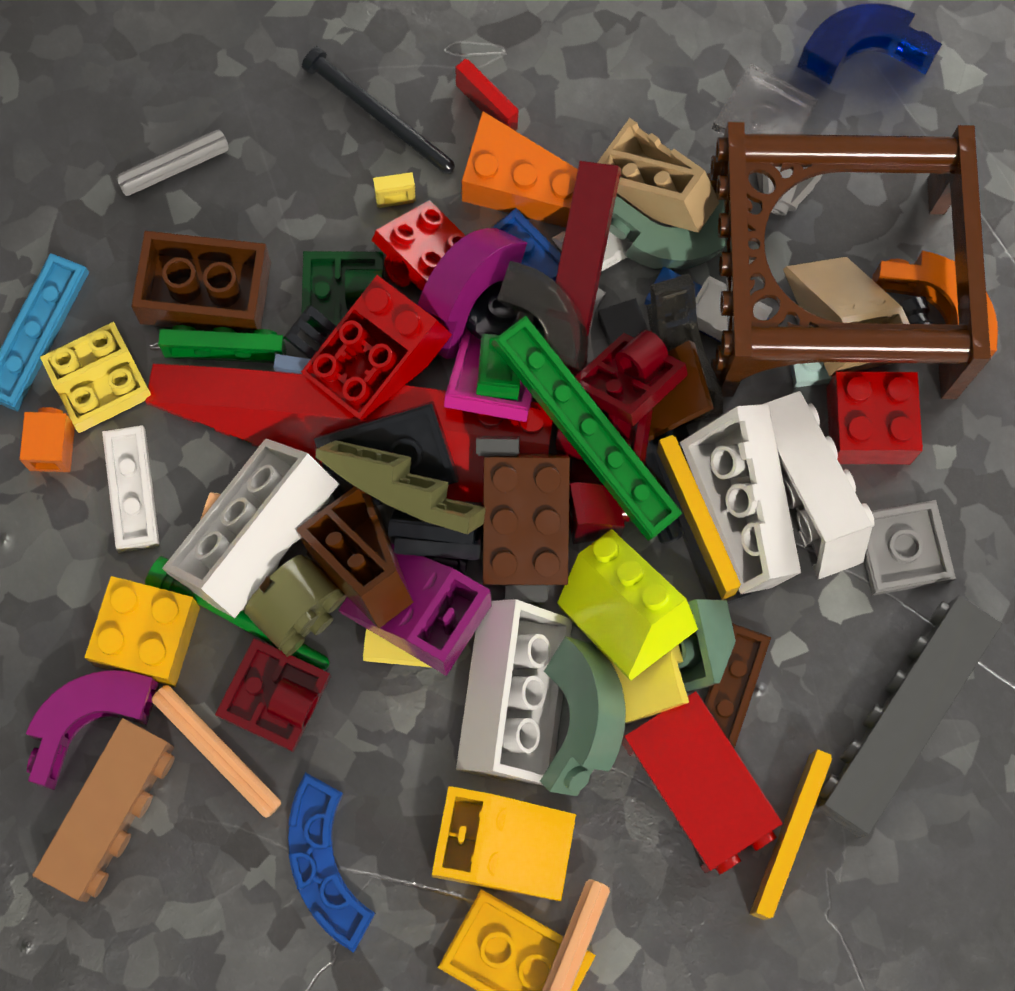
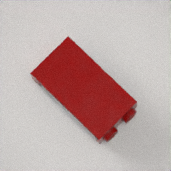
[622,691,783,875]

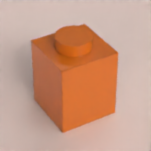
[19,407,75,472]

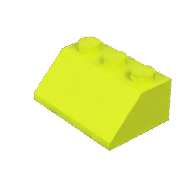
[557,529,698,681]

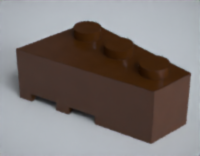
[296,486,413,629]

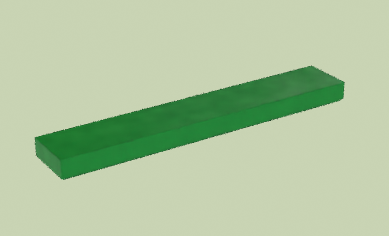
[491,316,683,541]

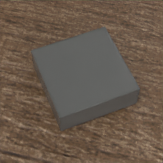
[476,436,520,456]
[504,585,548,604]

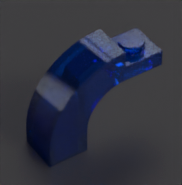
[797,3,942,85]

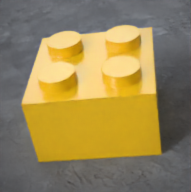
[84,576,200,687]

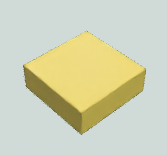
[373,172,416,208]

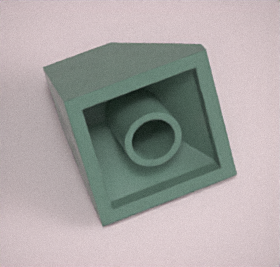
[678,599,736,693]

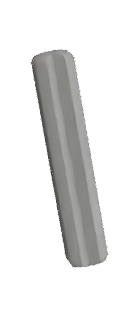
[116,130,229,196]

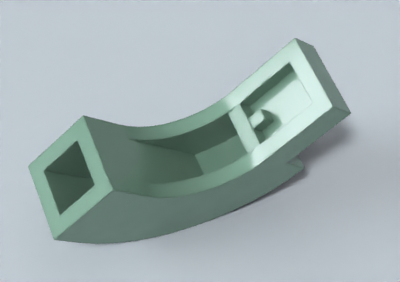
[609,195,725,271]
[540,636,626,796]

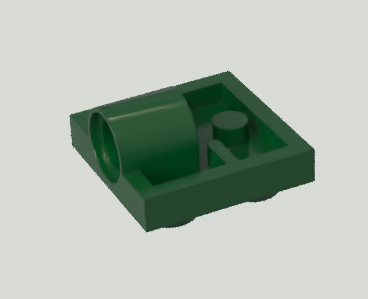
[301,251,384,332]

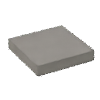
[864,500,956,596]

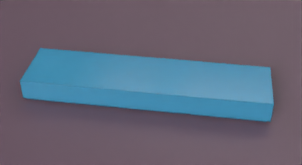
[0,253,89,412]

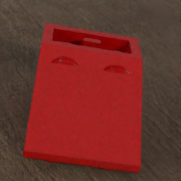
[301,275,452,421]

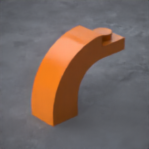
[872,251,998,357]

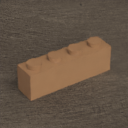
[32,718,175,902]

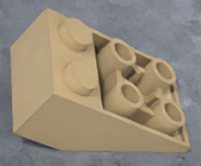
[783,257,910,376]

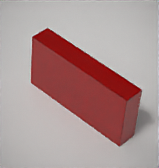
[456,58,519,131]

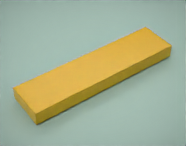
[657,435,741,600]
[749,749,832,920]

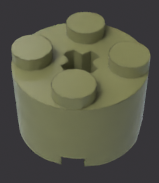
[244,555,347,657]

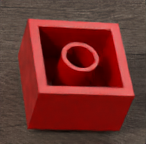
[826,371,923,464]

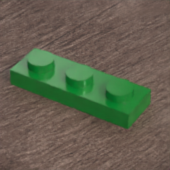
[158,325,287,363]

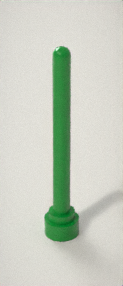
[145,556,330,671]

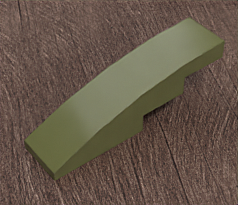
[316,440,486,535]

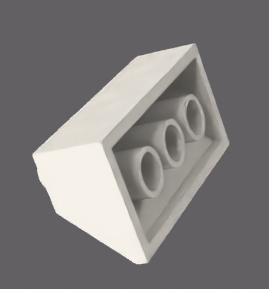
[162,438,339,618]
[456,599,573,785]

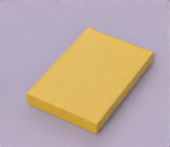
[438,889,596,991]

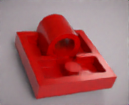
[371,200,466,291]

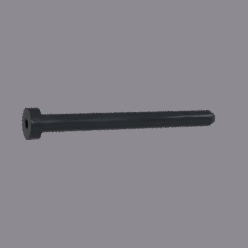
[302,46,455,174]

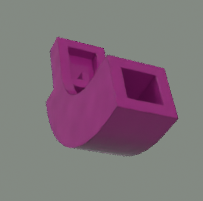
[417,228,527,359]
[26,670,160,790]

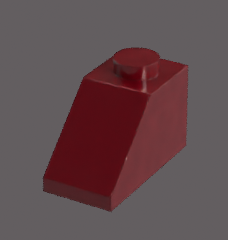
[569,482,630,544]

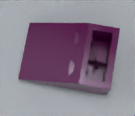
[338,544,492,676]

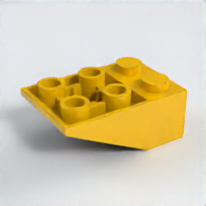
[432,786,576,901]

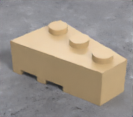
[597,118,719,233]

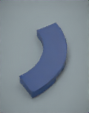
[288,772,376,953]

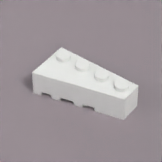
[764,391,874,580]
[680,404,801,594]

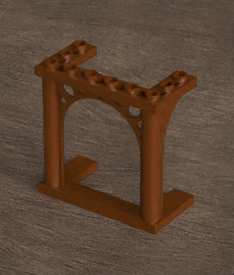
[707,122,991,399]

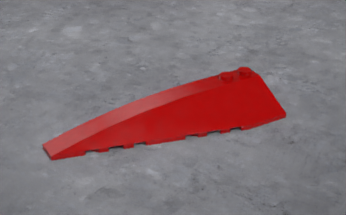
[145,364,553,505]

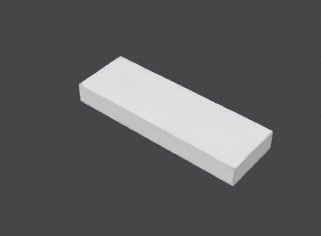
[102,425,160,553]

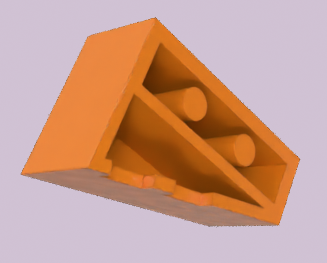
[462,111,578,228]

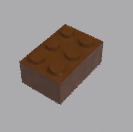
[131,231,271,333]
[483,453,570,585]

